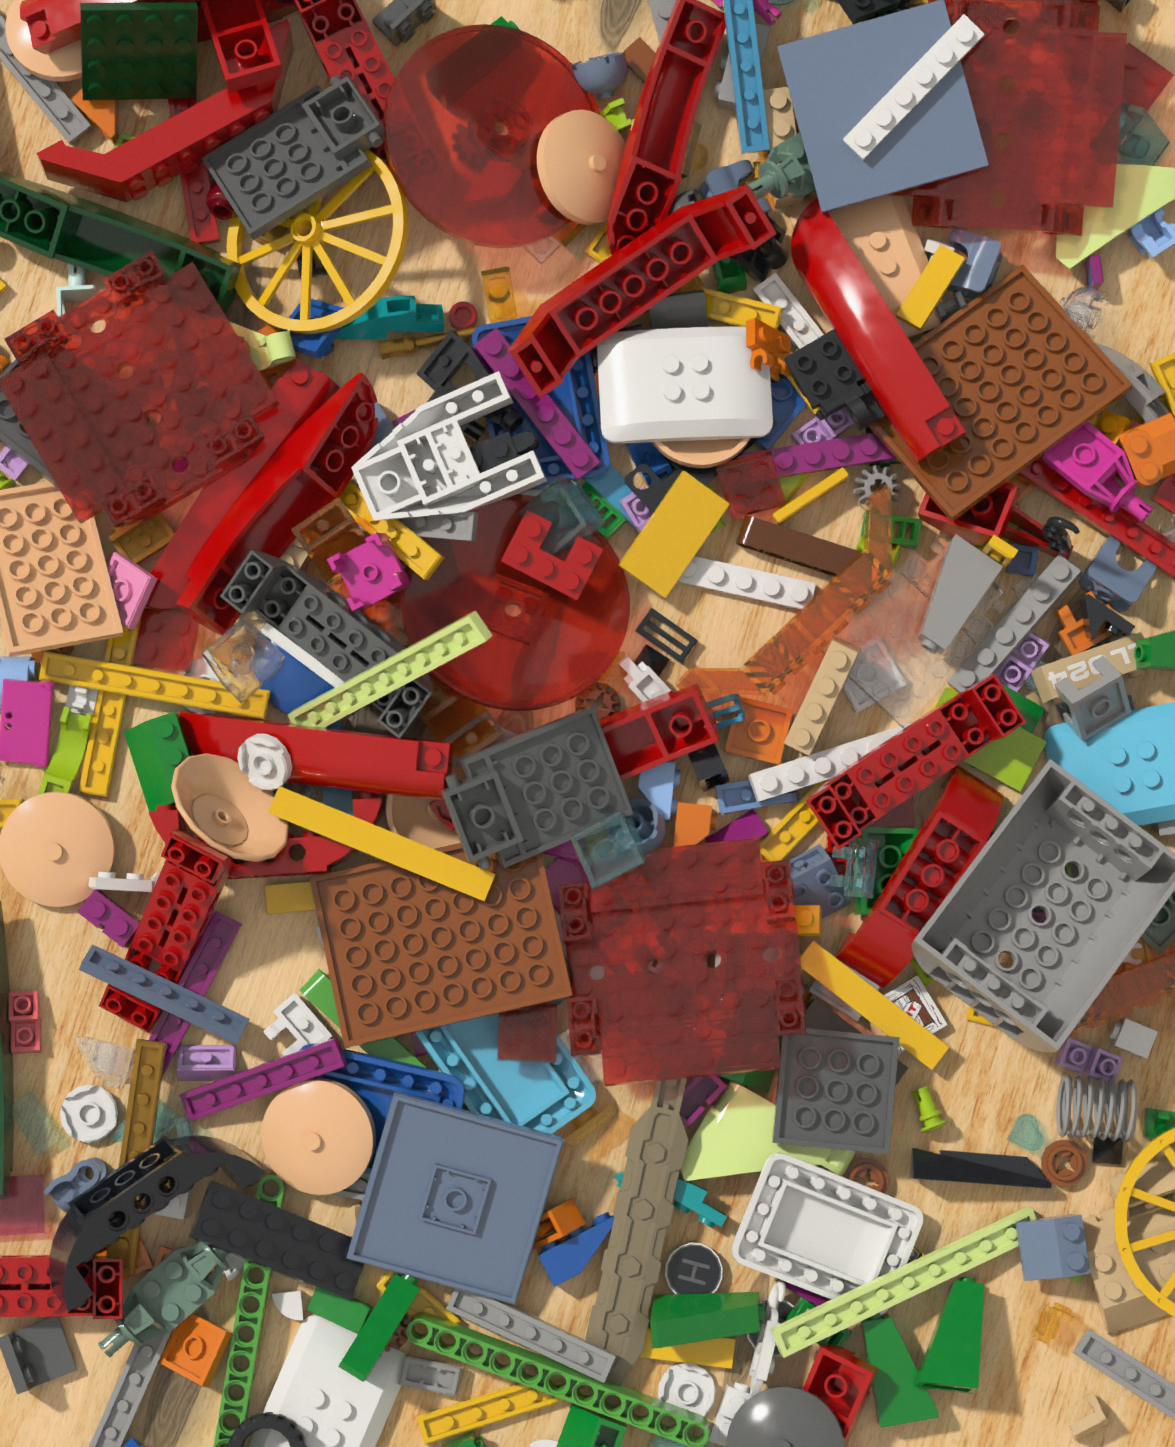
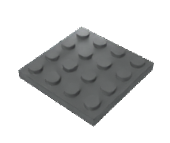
[772,1026,900,1155]

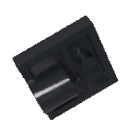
[729,212,788,282]

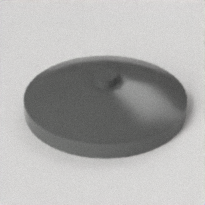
[726,1386,845,1447]

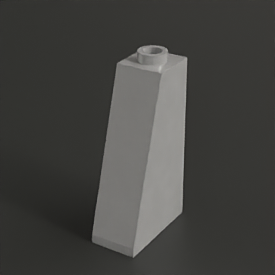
[917,534,1003,655]

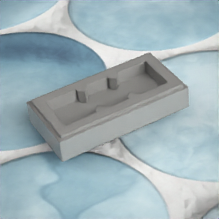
[399,1355,462,1396]

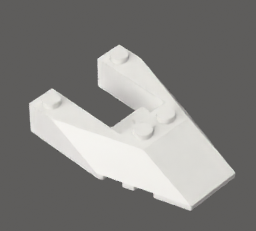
[351,371,547,521]

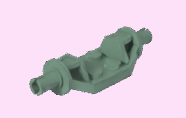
[747,132,815,200]
[98,1242,230,1358]

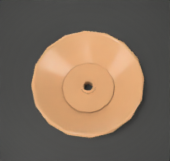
[171,753,289,862]

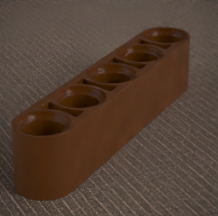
[736,516,877,584]

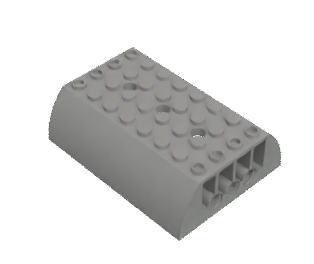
[912,759,1175,1052]

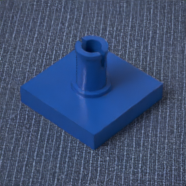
[279,299,343,359]

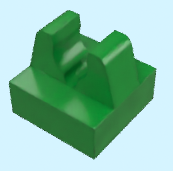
[1142,1108,1175,1139]

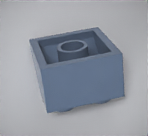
[1015,1214,1091,1281]

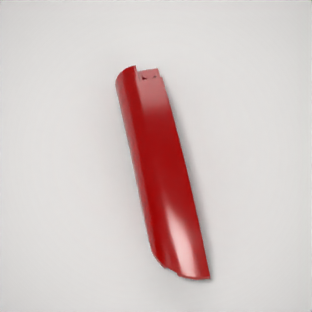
[428,683,720,830]

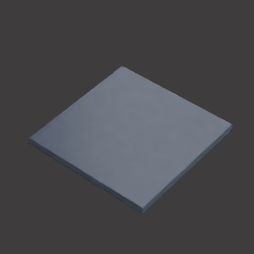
[777,0,989,213]
[346,1091,564,1305]

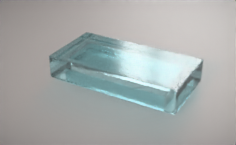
[12,1091,64,1156]

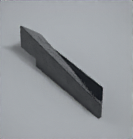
[910,1148,1052,1189]

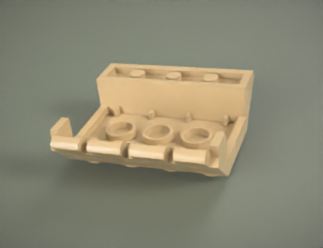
[1082,1208,1175,1335]

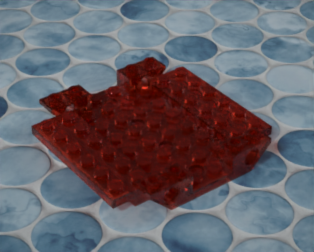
[886,0,1127,236]
[0,250,279,528]
[559,838,806,1086]

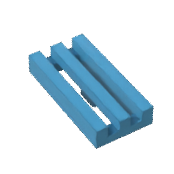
[707,693,746,729]

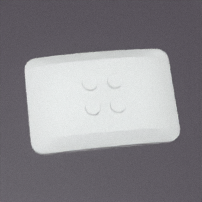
[597,327,773,444]
[731,1153,923,1315]
[248,1315,406,1447]

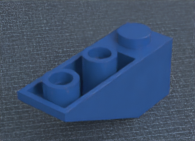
[538,1212,615,1287]

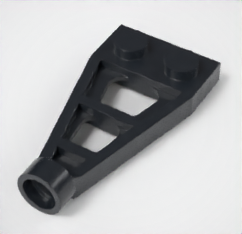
[416,330,524,433]

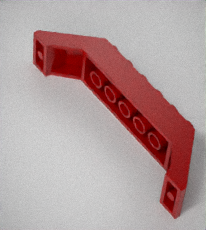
[37,18,293,203]
[508,185,777,398]

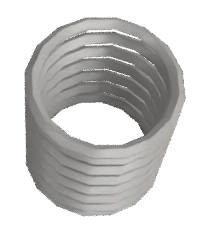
[1056,1074,1137,1142]

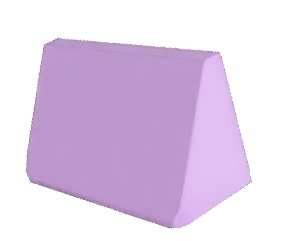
[176,1045,236,1081]

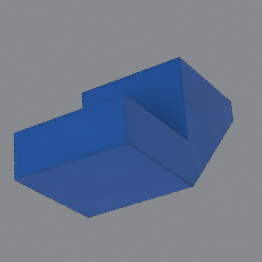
[624,442,673,487]

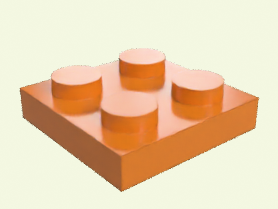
[724,696,793,765]
[159,1312,232,1387]

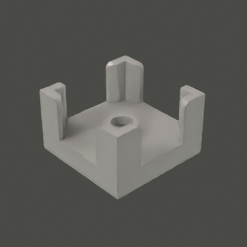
[1054,656,1132,741]

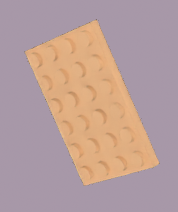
[0,482,123,657]

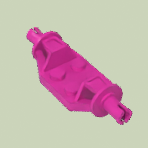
[1041,422,1154,523]

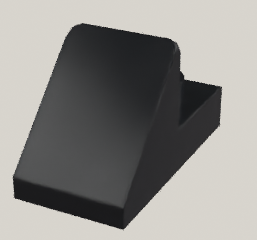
[1079,594,1135,639]

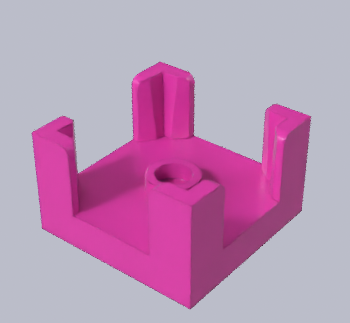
[327,533,412,611]

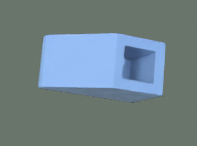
[638,762,680,822]

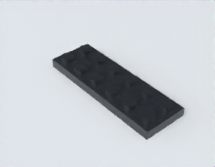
[188,1181,364,1301]

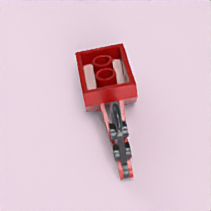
[917,482,1080,560]

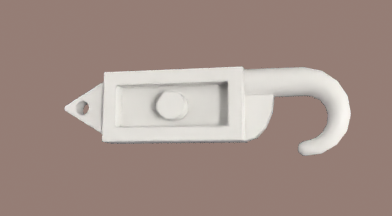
[749,1280,786,1396]

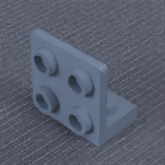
[770,844,851,919]

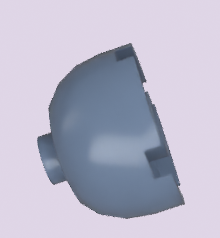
[570,52,628,99]
[608,797,667,857]

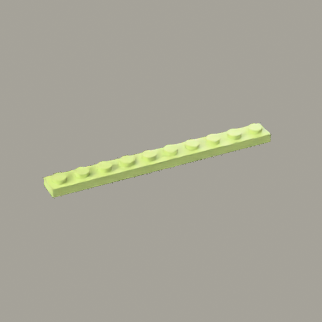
[287,611,493,728]
[770,1206,1036,1358]

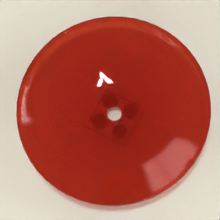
[400,494,630,711]

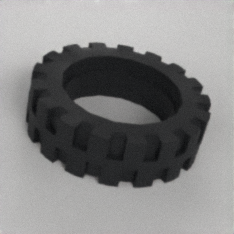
[227,1412,306,1447]

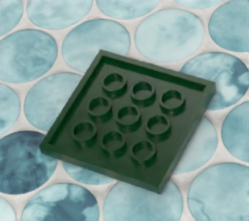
[80,2,198,100]

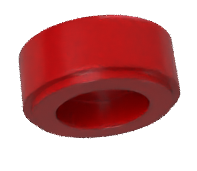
[449,301,478,330]

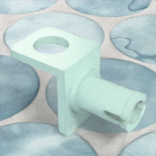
[56,263,99,327]

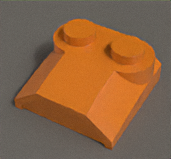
[1117,413,1175,488]

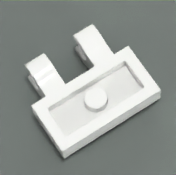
[263,993,333,1056]

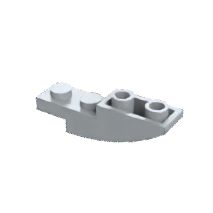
[1094,342,1175,423]

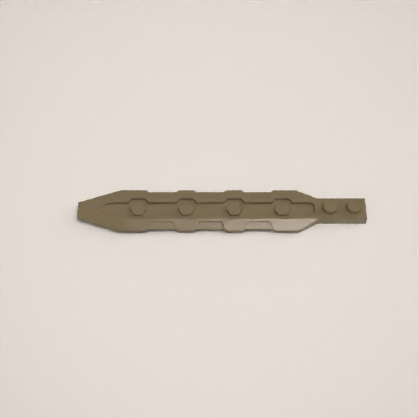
[586,1049,692,1397]

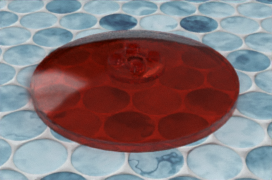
[383,24,600,248]

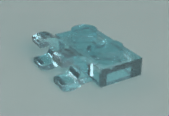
[829,839,879,899]

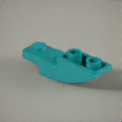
[335,295,444,340]
[614,1171,727,1228]

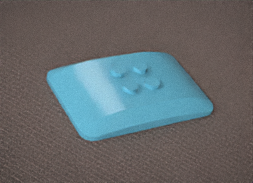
[1044,702,1175,826]
[415,1005,596,1134]

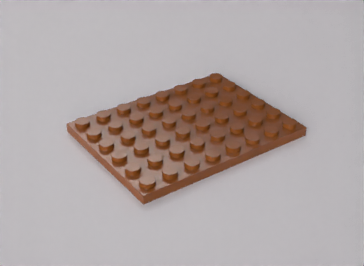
[858,264,1132,522]
[310,843,573,1048]

